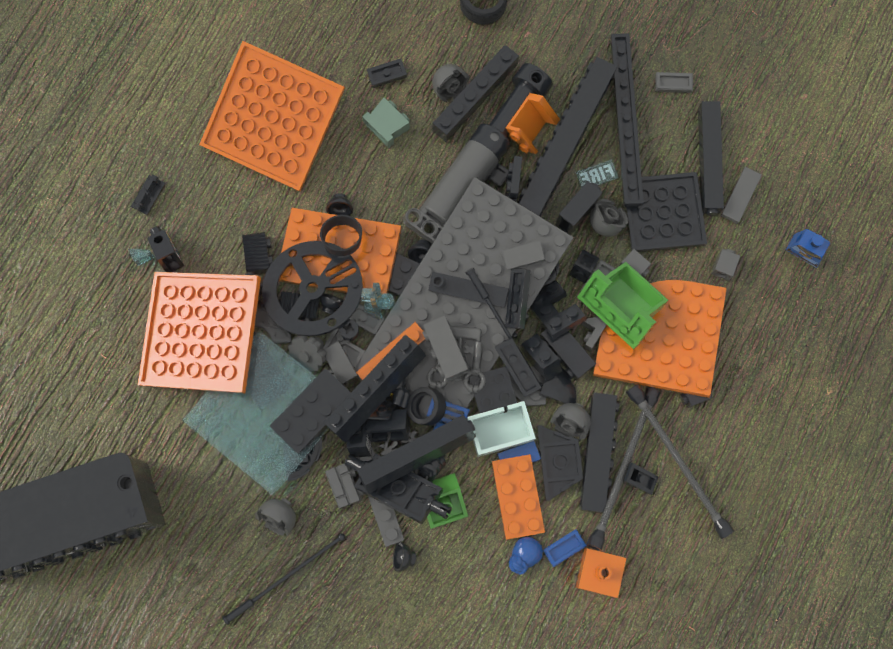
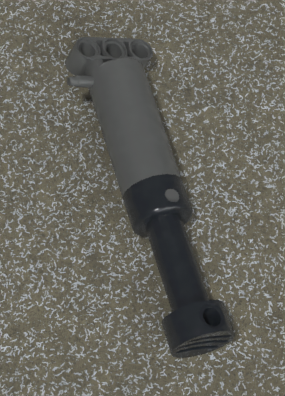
[403,63,553,245]

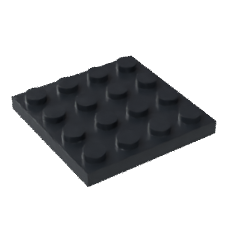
[625,172,707,252]

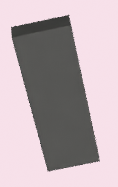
[721,167,762,224]

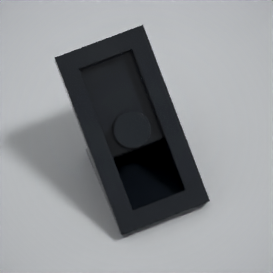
[623,462,658,495]

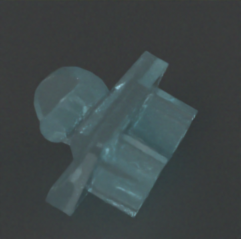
[361,283,395,319]

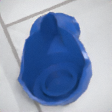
[509,536,543,575]

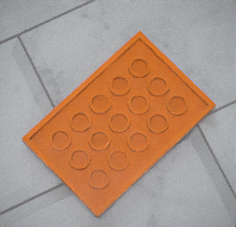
[279,208,402,300]

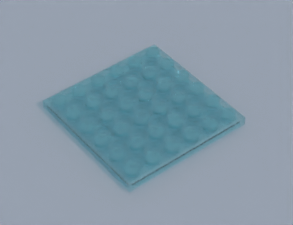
[182,331,329,495]

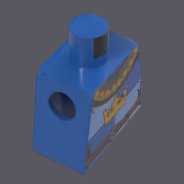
[785,229,830,268]

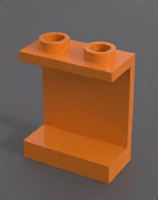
[506,93,560,154]

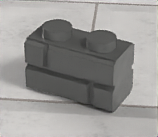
[325,463,364,509]

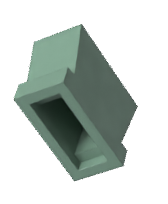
[362,98,410,148]

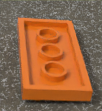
[492,454,545,540]

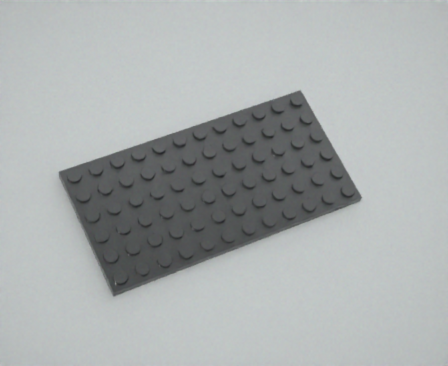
[354,177,573,426]

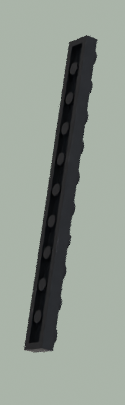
[610,33,644,206]

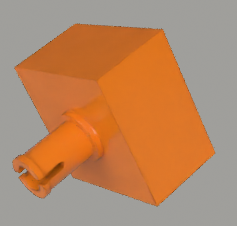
[576,548,626,598]

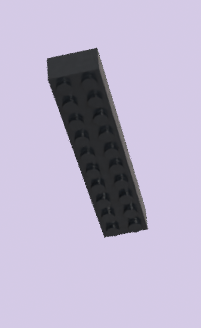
[518,57,617,217]

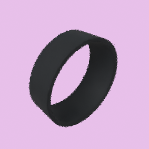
[320,215,362,256]

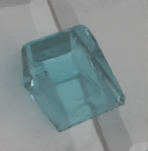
[128,249,155,265]

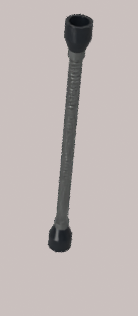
[626,383,734,539]
[586,387,661,551]

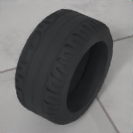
[460,0,507,25]

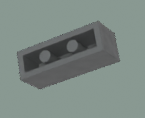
[422,315,470,381]

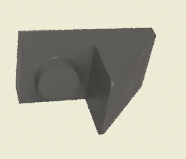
[581,316,607,352]

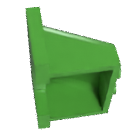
[577,262,668,349]

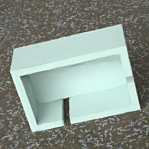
[467,401,536,457]

